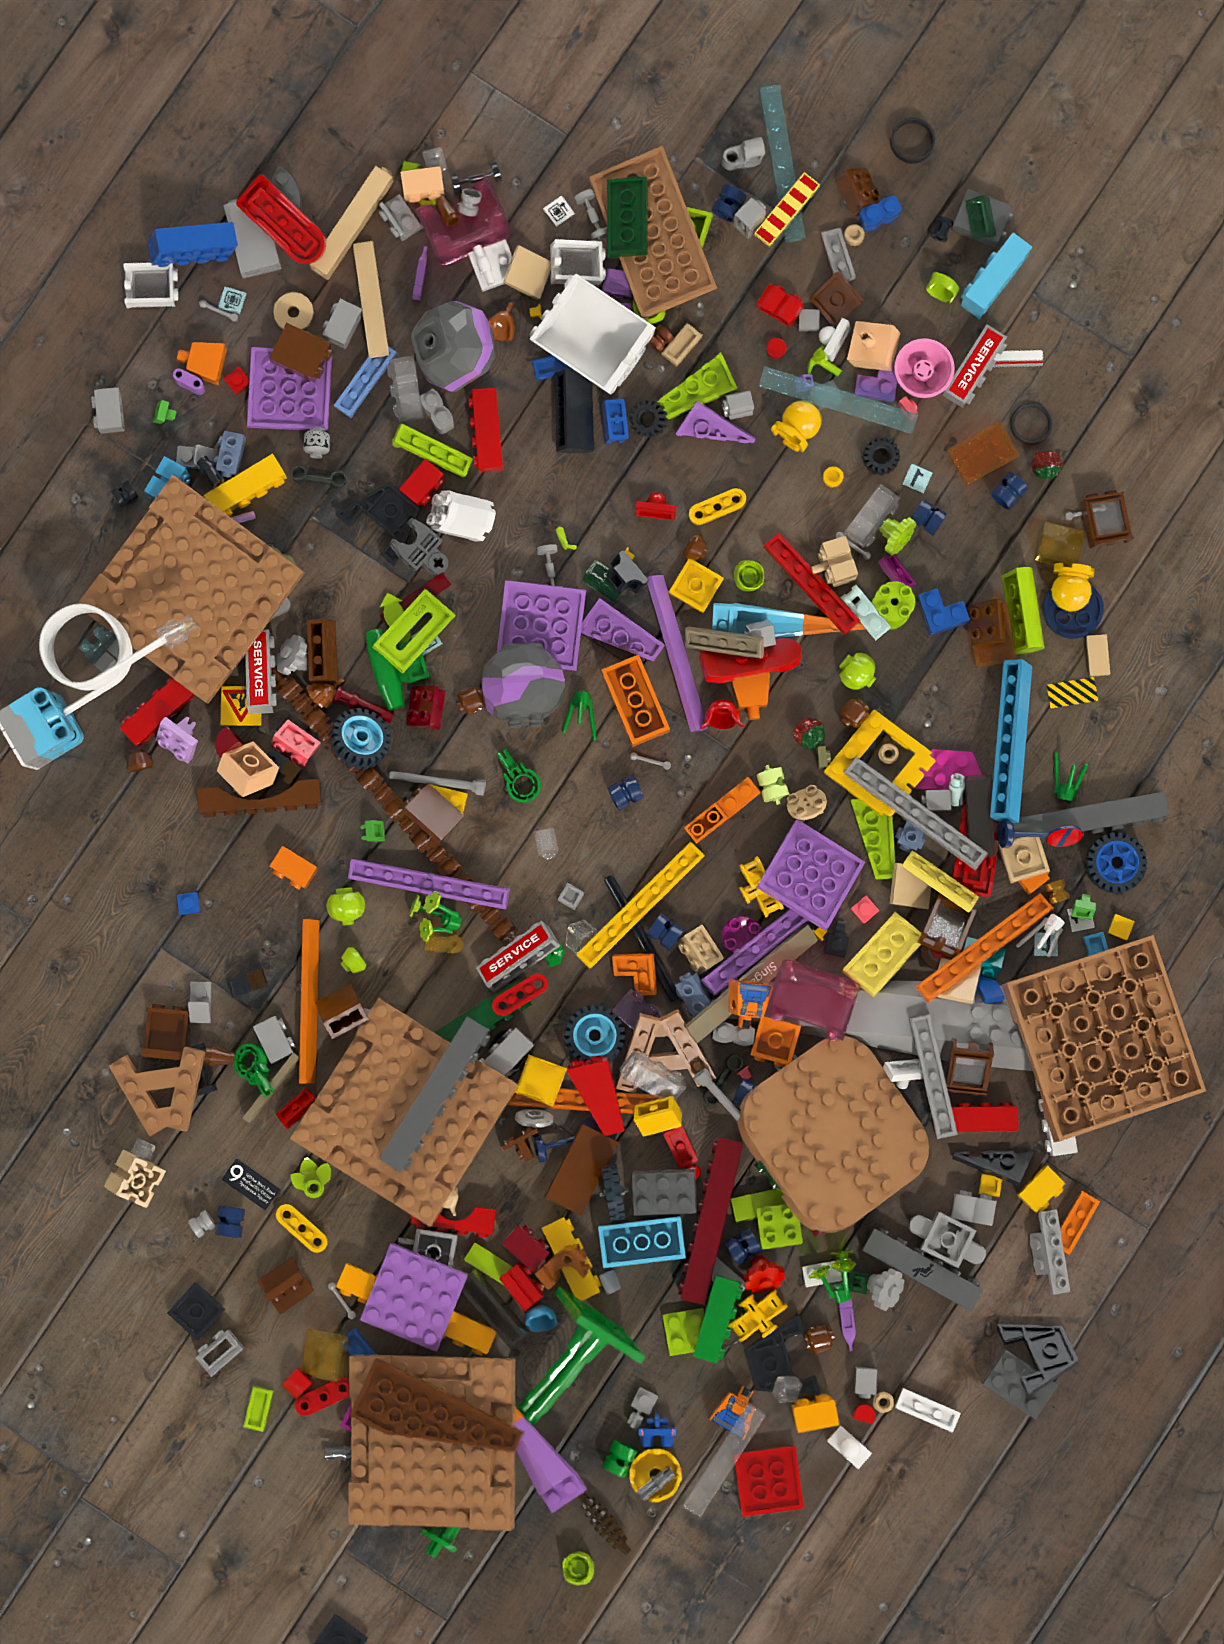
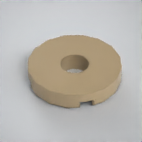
[273,292,314,330]

